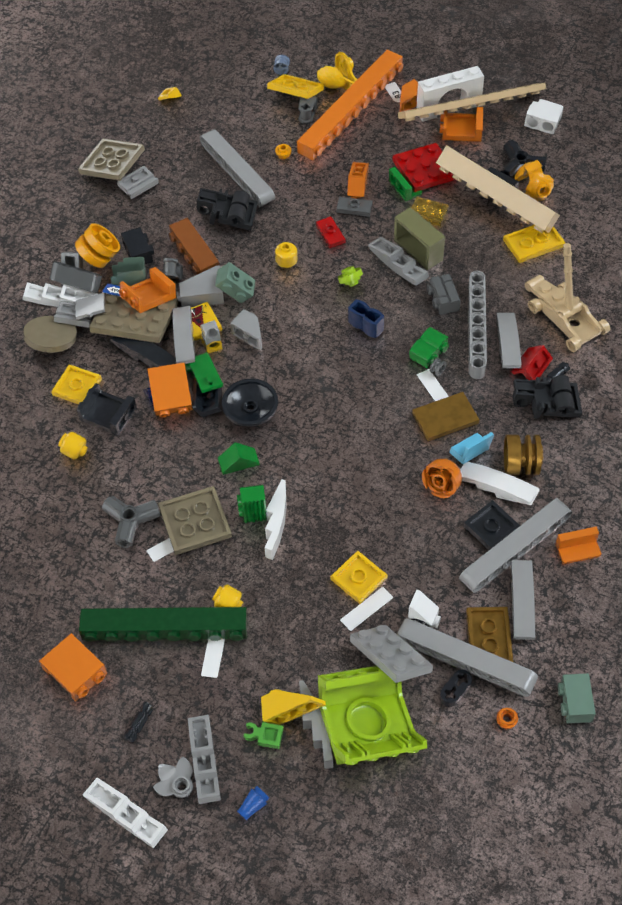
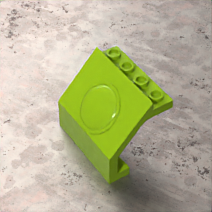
[318,666,427,765]

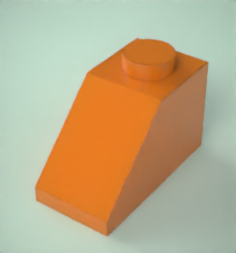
[399,79,418,112]

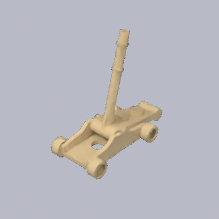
[525,243,610,352]

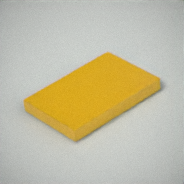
[267,74,324,99]
[503,225,566,263]

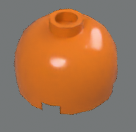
[422,458,462,498]

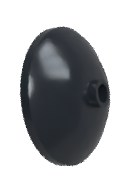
[222,378,278,427]

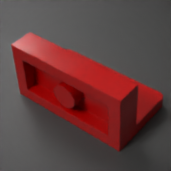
[511,345,553,380]

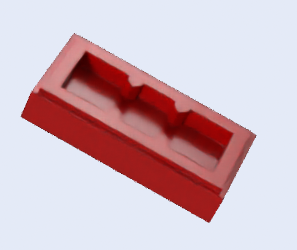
[316,216,346,249]

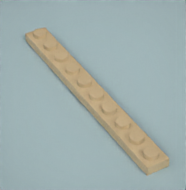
[398,83,546,121]

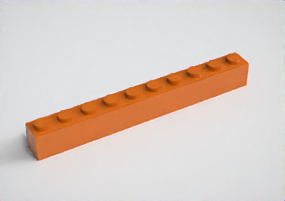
[297,50,403,161]

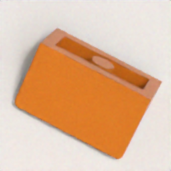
[555,526,601,564]

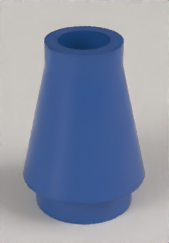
[237,786,269,820]

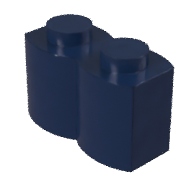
[348,299,384,338]

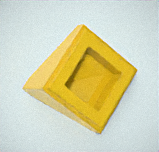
[158,87,181,100]

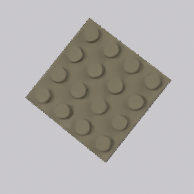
[90,285,180,343]

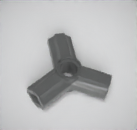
[102,496,161,548]

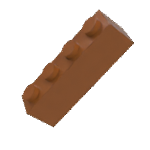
[168,218,219,276]

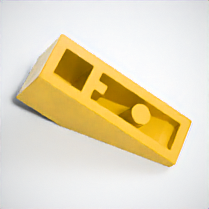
[261,689,326,725]

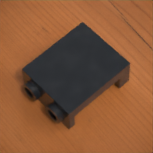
[77,383,137,436]

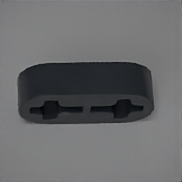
[440,670,472,707]

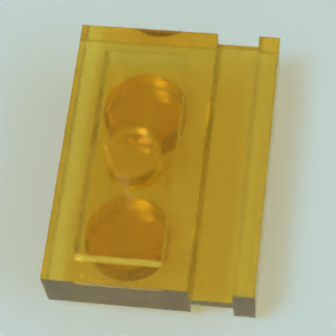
[411,196,449,227]

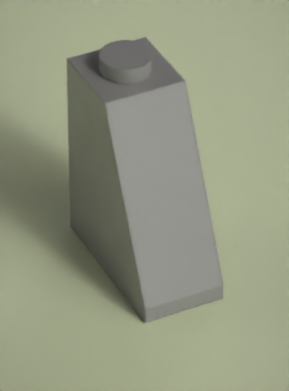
[176,265,224,307]

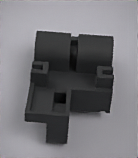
[197,188,258,230]
[512,375,583,419]

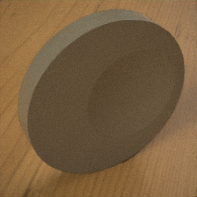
[23,316,77,353]

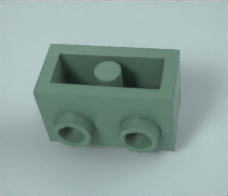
[215,262,255,303]
[558,673,596,724]

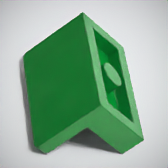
[389,167,422,202]

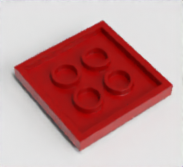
[392,143,456,192]

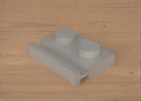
[117,166,159,199]
[54,301,94,327]

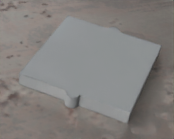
[75,293,105,320]

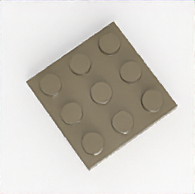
[78,138,145,181]
[158,486,232,555]

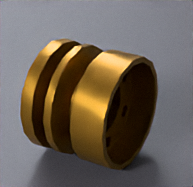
[504,435,543,475]

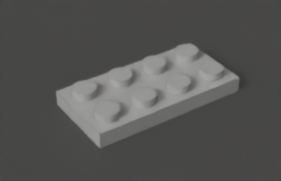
[350,625,433,683]

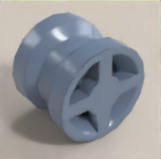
[273,55,290,75]

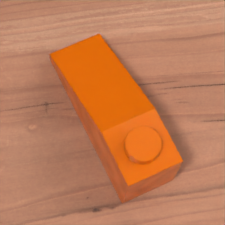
[347,162,369,199]

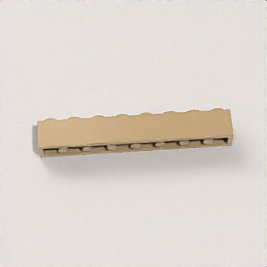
[436,145,560,233]

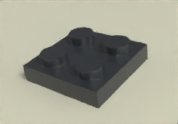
[463,500,520,550]

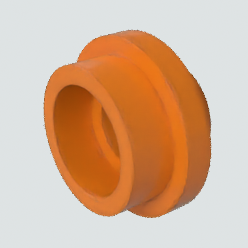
[496,708,518,729]

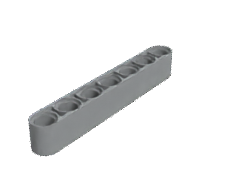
[200,129,275,207]
[468,271,487,379]
[459,498,572,593]
[397,618,538,697]

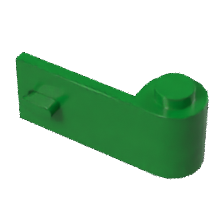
[185,352,224,393]

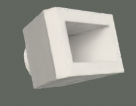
[408,590,441,628]

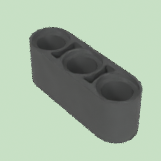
[49,261,102,293]

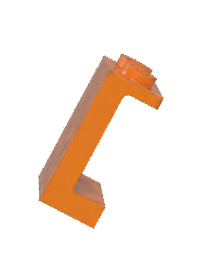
[440,107,483,142]
[119,267,176,313]
[147,363,193,417]
[39,633,107,701]

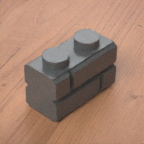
[427,274,461,315]

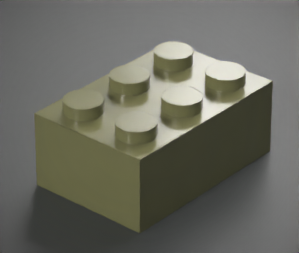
[394,207,445,270]

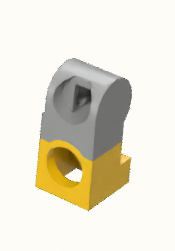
[200,320,223,354]

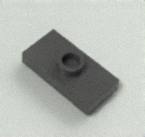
[337,196,373,217]

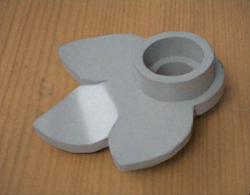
[153,757,193,798]

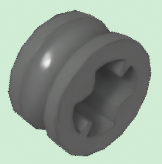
[430,358,447,377]

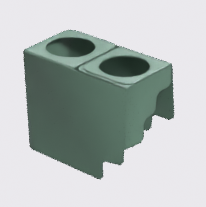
[110,257,147,286]

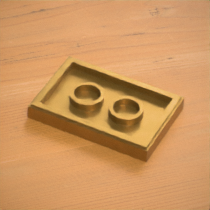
[412,392,479,442]
[466,607,513,662]

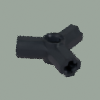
[500,139,546,179]

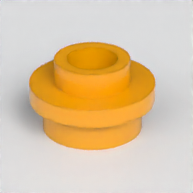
[275,144,292,159]

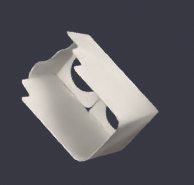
[524,99,563,134]

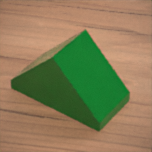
[218,442,260,475]

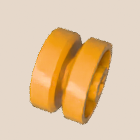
[75,223,120,268]

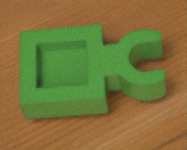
[244,722,284,749]

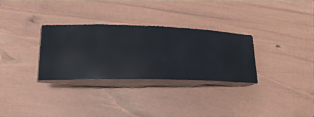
[110,336,177,368]

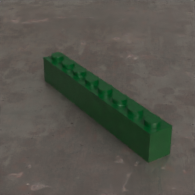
[79,607,248,642]

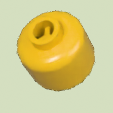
[275,242,298,268]
[58,432,88,460]
[212,584,244,607]

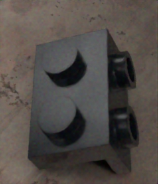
[192,378,222,417]

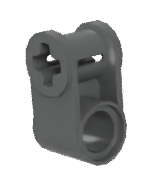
[299,96,318,124]
[163,258,183,280]

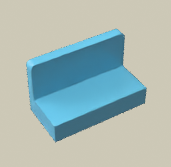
[449,432,494,464]

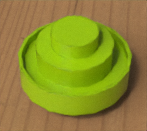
[337,266,363,287]

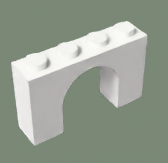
[416,66,484,122]

